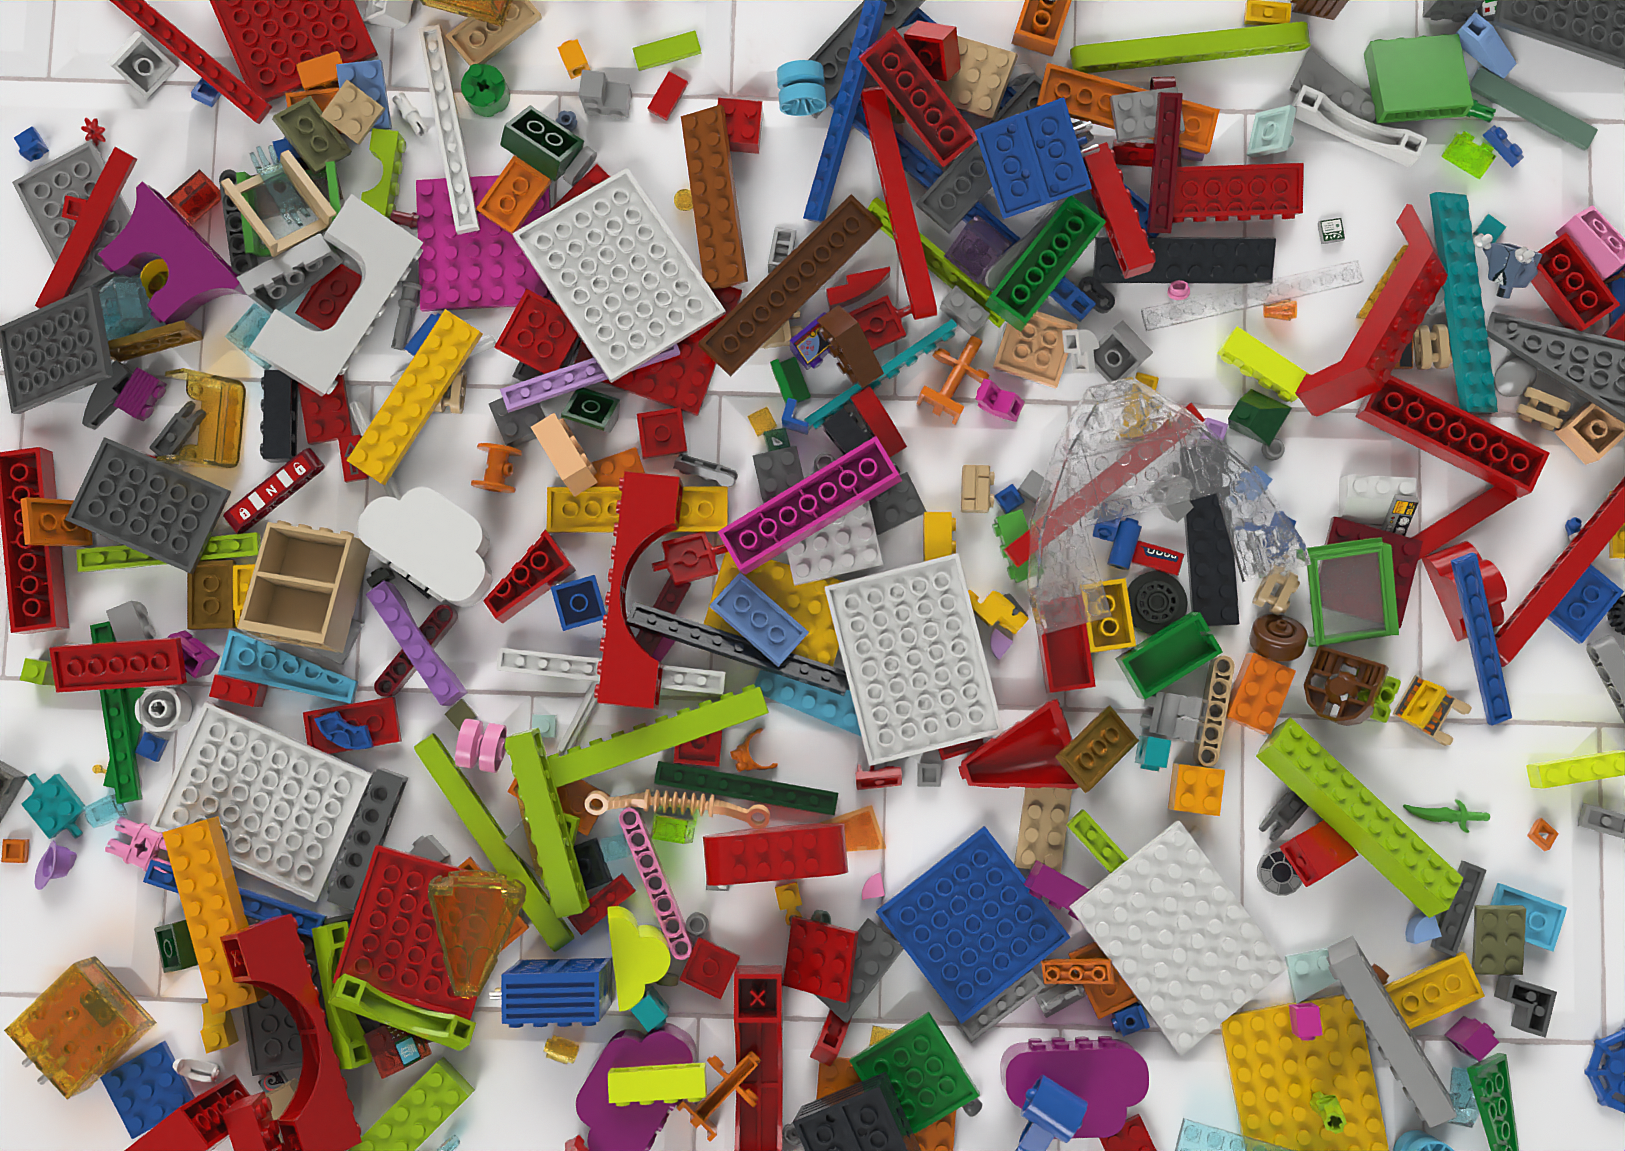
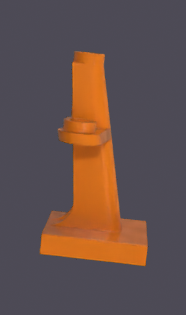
[916,336,990,425]
[676,1050,761,1142]

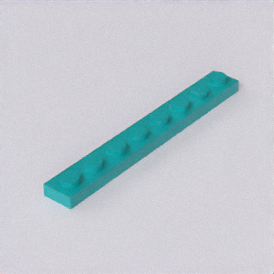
[804,318,957,430]

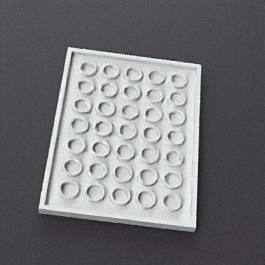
[512,167,726,383]
[824,553,1004,766]
[149,701,373,903]
[1069,820,1288,1056]

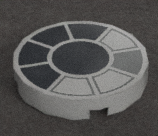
[1257,849,1302,896]

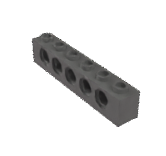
[327,768,409,910]

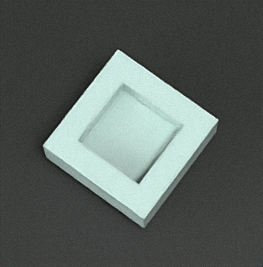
[532,714,557,738]

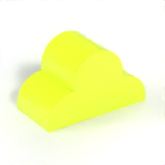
[608,906,671,1012]

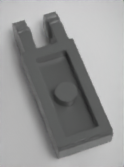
[149,401,207,463]
[673,454,738,487]
[1258,789,1309,842]

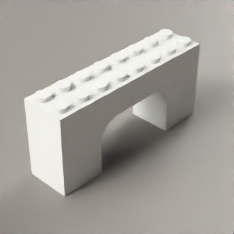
[248,194,423,396]

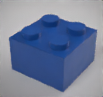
[550,575,607,631]

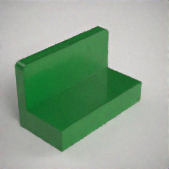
[770,357,811,405]

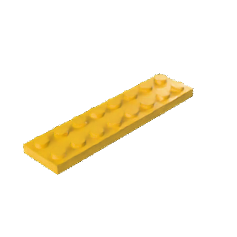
[347,309,483,485]
[546,486,728,533]

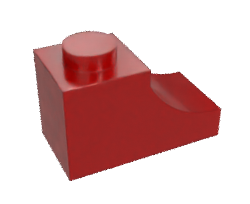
[809,1009,852,1067]

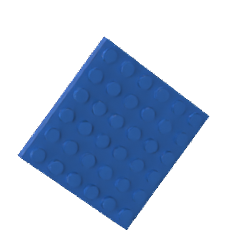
[875,826,1071,1024]

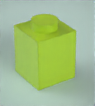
[20,658,55,686]

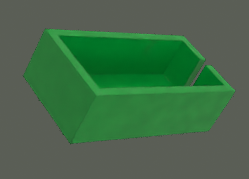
[1115,612,1223,700]

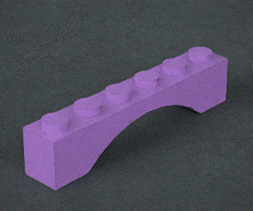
[366,581,468,706]

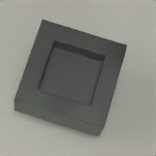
[366,567,396,588]

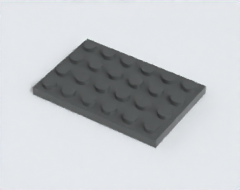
[0,286,114,414]
[65,437,231,574]

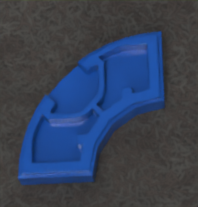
[314,711,374,750]

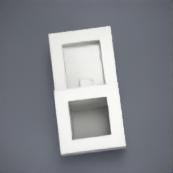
[1062,329,1100,374]

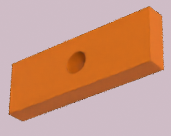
[1041,958,1114,984]

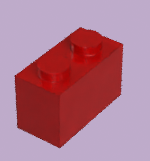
[209,674,269,707]

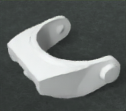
[173,1058,220,1084]

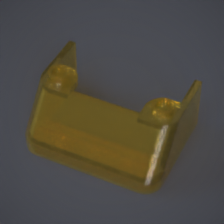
[156,368,246,469]

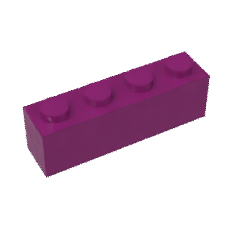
[1024,860,1090,921]

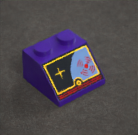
[790,312,831,371]

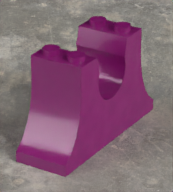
[98,181,247,325]

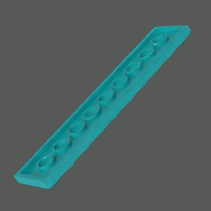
[1429,192,1498,414]

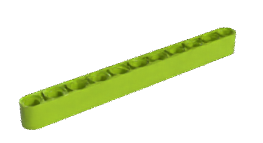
[1070,22,1311,74]
[414,733,575,953]

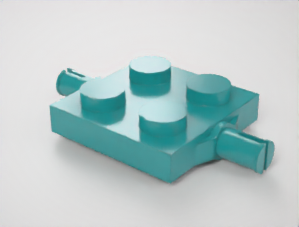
[21,773,87,839]

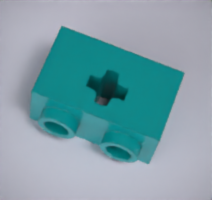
[1134,736,1171,772]
[630,985,670,1032]

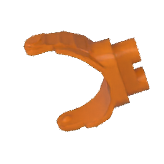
[730,728,778,772]

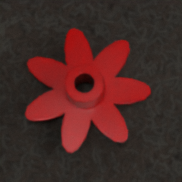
[81,117,106,146]

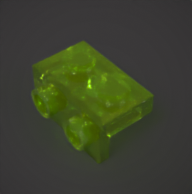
[1441,131,1497,180]

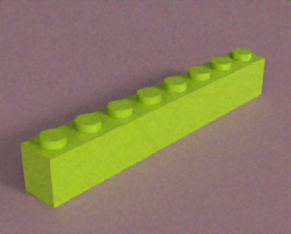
[505,727,590,918]

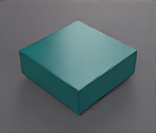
[1473,214,1507,243]

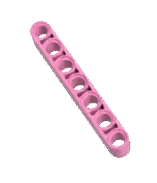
[619,807,693,960]

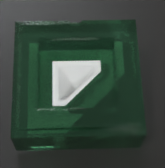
[763,427,791,452]

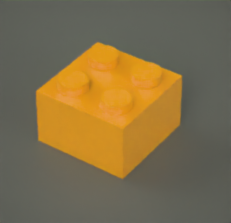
[1168,763,1225,816]

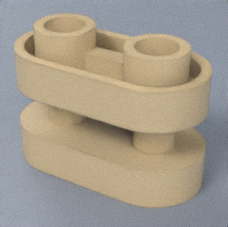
[1413,324,1453,370]
[434,369,467,414]
[1516,387,1571,432]
[1252,563,1300,616]

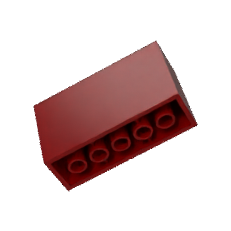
[124,1074,251,1151]

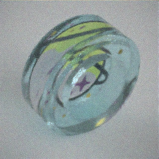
[436,1134,460,1151]

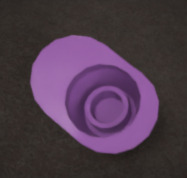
[34,840,77,890]

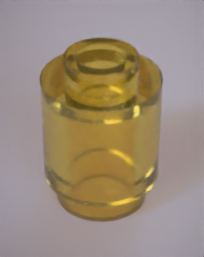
[543,1035,580,1065]

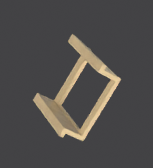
[221,150,337,258]

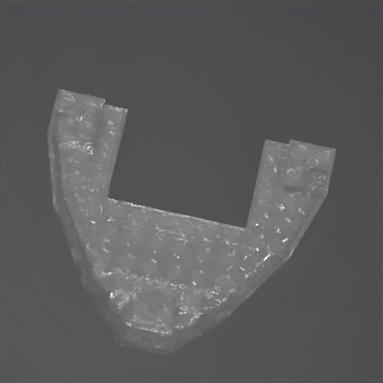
[1027,377,1311,636]

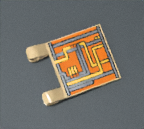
[1392,675,1472,746]

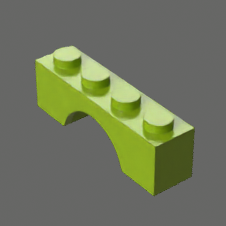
[361,128,406,219]

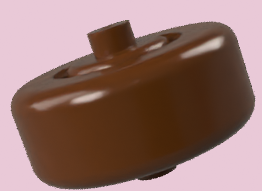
[1249,614,1308,662]

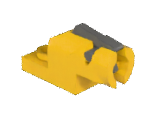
[968,589,1029,634]

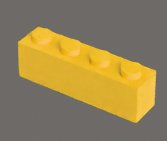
[923,512,956,562]

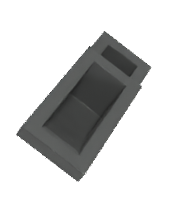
[82,360,133,430]

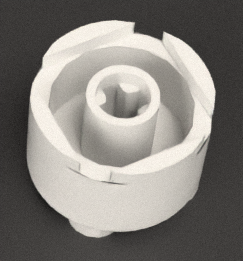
[135,686,192,732]

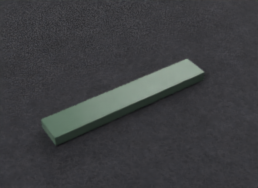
[1470,67,1598,151]

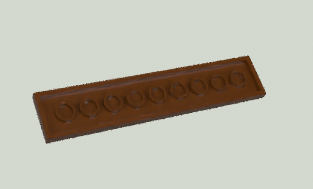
[698,194,883,377]

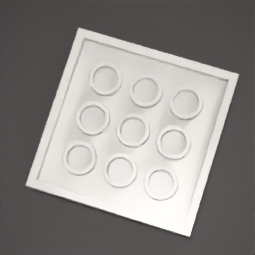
[787,501,883,586]

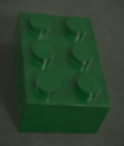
[500,105,585,182]

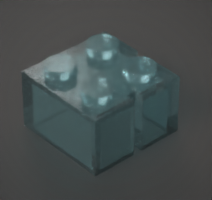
[224,302,272,370]

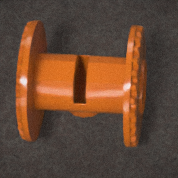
[471,443,522,493]

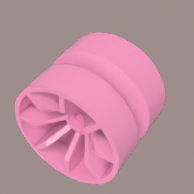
[455,718,507,773]

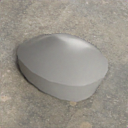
[1494,357,1537,397]

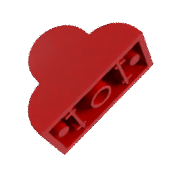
[1422,541,1507,642]

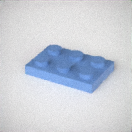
[336,60,392,132]

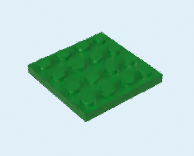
[849,1011,980,1134]

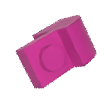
[975,379,1025,422]

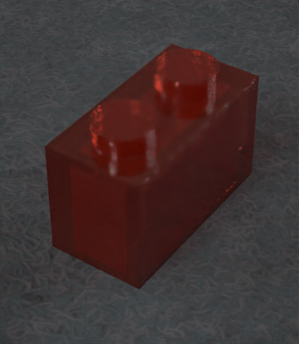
[166,169,222,225]

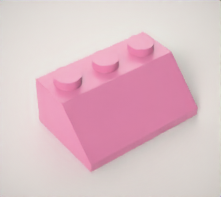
[1555,205,1625,281]

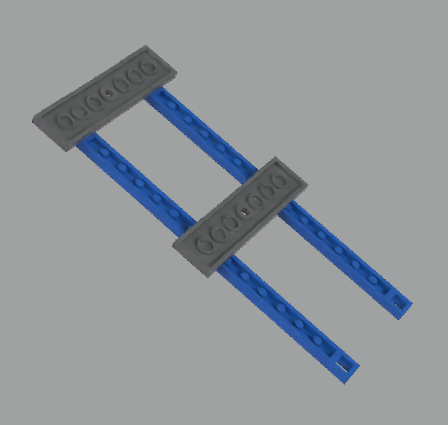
[808,0,1160,322]

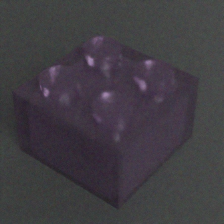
[944,215,1012,284]

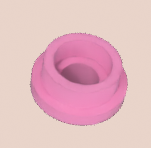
[1167,280,1190,301]

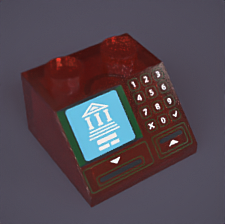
[363,1024,432,1079]

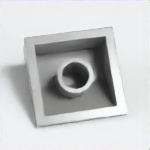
[1093,320,1154,389]

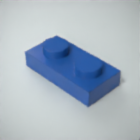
[1482,125,1524,168]

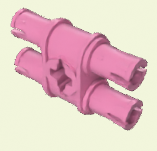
[105,817,171,874]

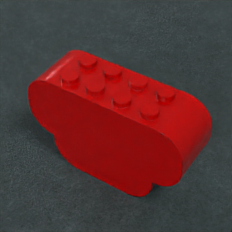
[703,823,849,886]

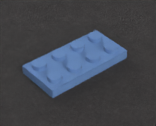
[709,572,809,667]

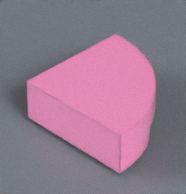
[862,872,885,900]

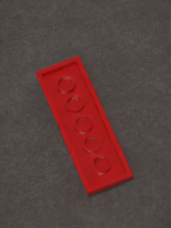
[49,637,187,693]

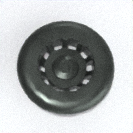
[1127,571,1188,634]

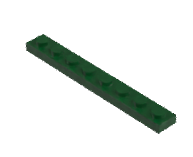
[654,761,839,816]

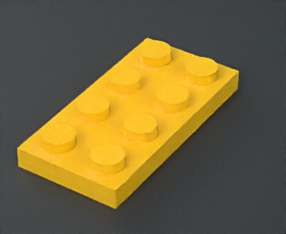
[1384,951,1485,1029]

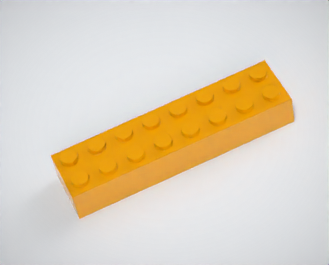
[162,816,268,1015]

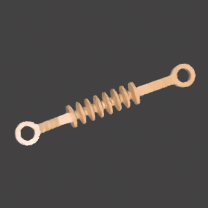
[585,788,770,829]

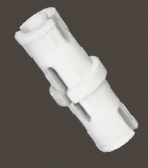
[392,92,429,136]

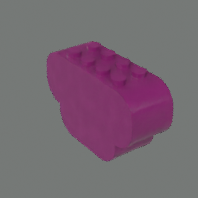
[575,1023,697,1151]
[1000,1036,1149,1139]

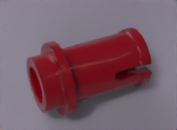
[390,210,420,230]

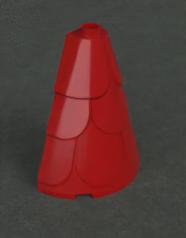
[958,698,1079,789]

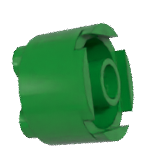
[461,64,510,117]

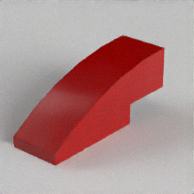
[826,266,891,311]
[850,385,907,458]

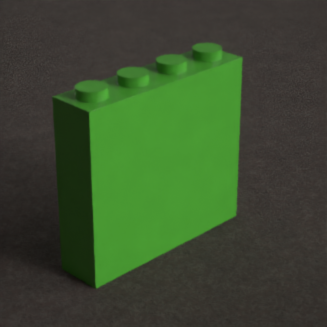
[1364,34,1474,124]

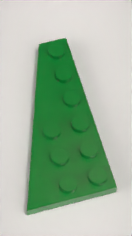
[1466,1053,1519,1151]

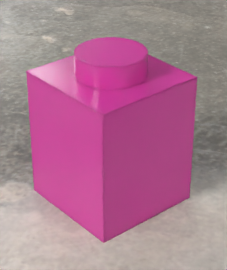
[1289,1002,1323,1041]

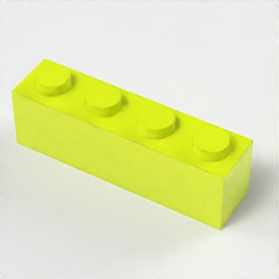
[1217,326,1311,403]
[1526,750,1625,789]
[608,1062,707,1106]

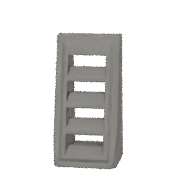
[767,227,797,274]

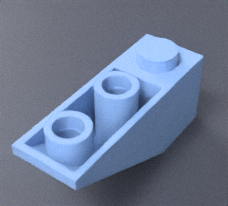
[1455,12,1517,79]

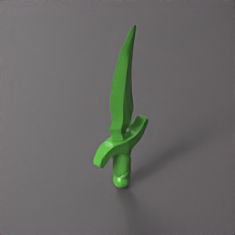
[1403,799,1491,833]

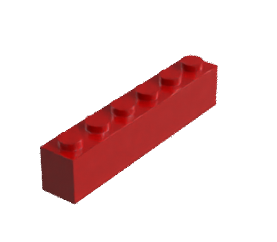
[1083,142,1156,279]

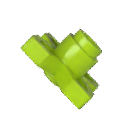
[1347,669,1401,723]

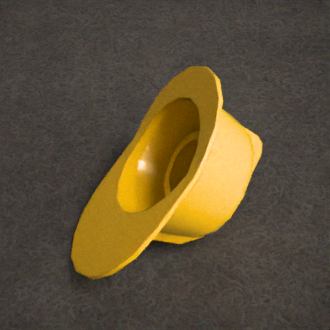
[140,258,169,300]

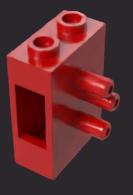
[1279,820,1359,887]

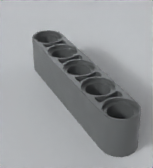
[219,169,258,276]

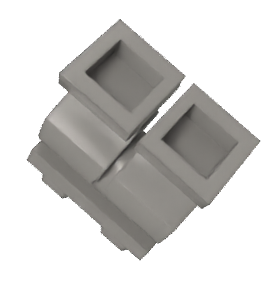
[1139,691,1209,744]

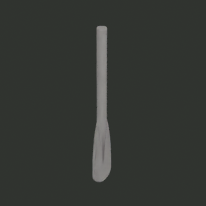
[985,194,1075,289]

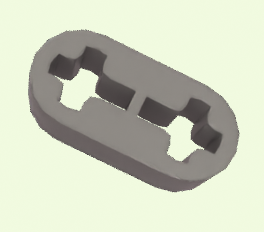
[1008,64,1035,87]
[563,146,597,186]

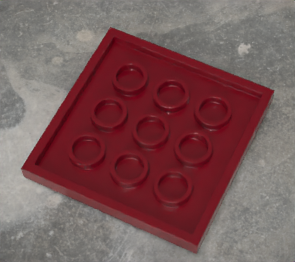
[1309,516,1423,629]

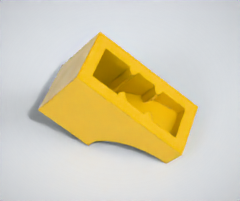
[200,1002,239,1054]

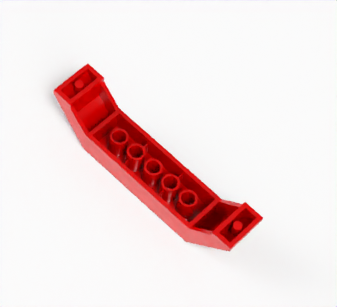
[1295,204,1448,417]

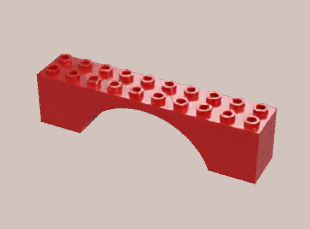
[594,471,684,710]
[220,913,362,1151]
[734,965,783,1151]

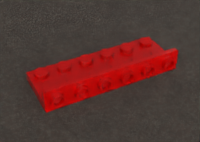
[1172,163,1304,223]

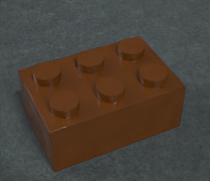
[817,305,884,389]

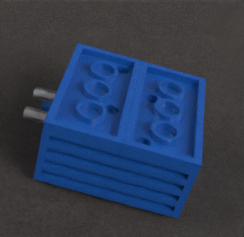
[974,97,1100,219]
[489,958,612,1028]

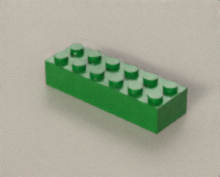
[985,196,1106,332]

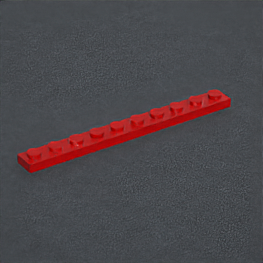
[110,0,272,124]

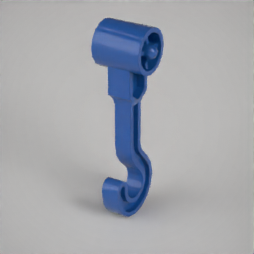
[1015,1075,1088,1151]

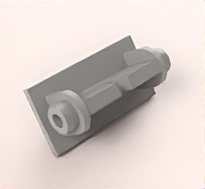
[1034,984,1086,1018]

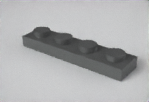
[1430,860,1487,957]

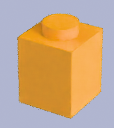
[557,39,590,79]

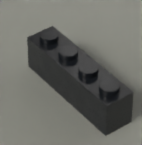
[260,370,298,463]
[822,408,901,498]

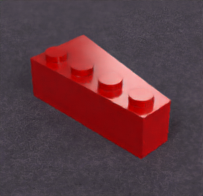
[483,529,576,624]

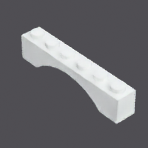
[1292,85,1428,167]

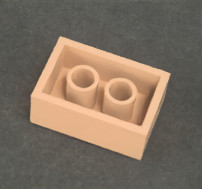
[531,413,598,496]

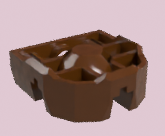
[1303,645,1389,726]

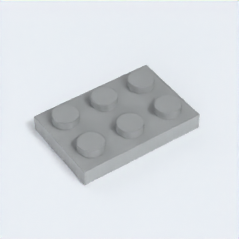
[1110,87,1185,142]

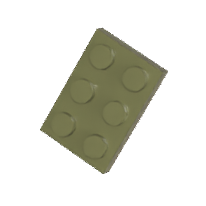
[272,96,352,175]
[1472,905,1526,975]

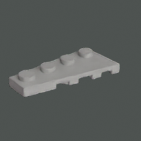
[1289,48,1376,123]

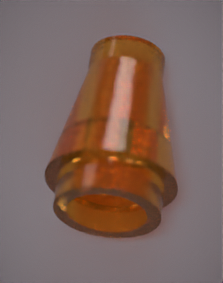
[1263,299,1297,321]

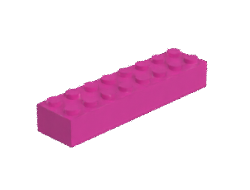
[717,436,902,575]

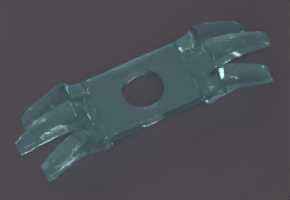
[249,145,311,227]

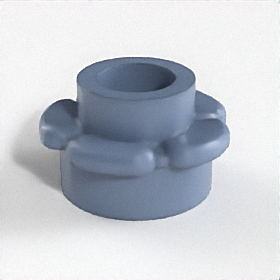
[556,110,578,132]

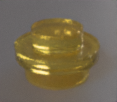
[674,189,693,211]

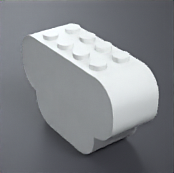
[357,487,493,607]

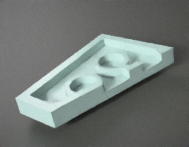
[1285,948,1339,1004]

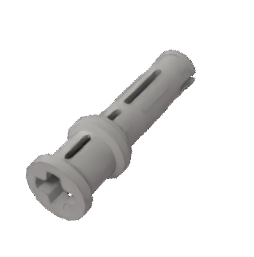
[391,281,422,351]

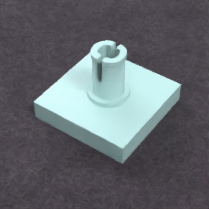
[1246,105,1296,158]

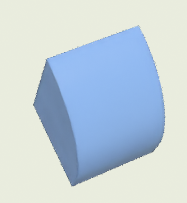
[1405,912,1441,944]

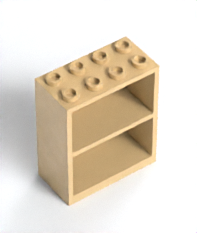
[237,520,371,653]

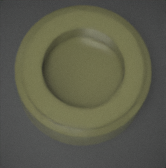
[655,973,679,986]

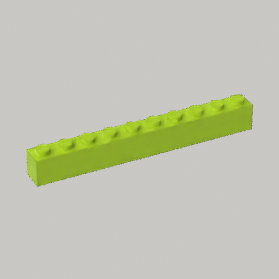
[547,684,769,788]

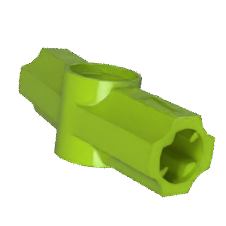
[1309,1091,1347,1134]

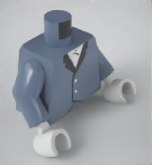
[1473,233,1542,299]

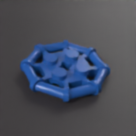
[1584,1027,1625,1113]

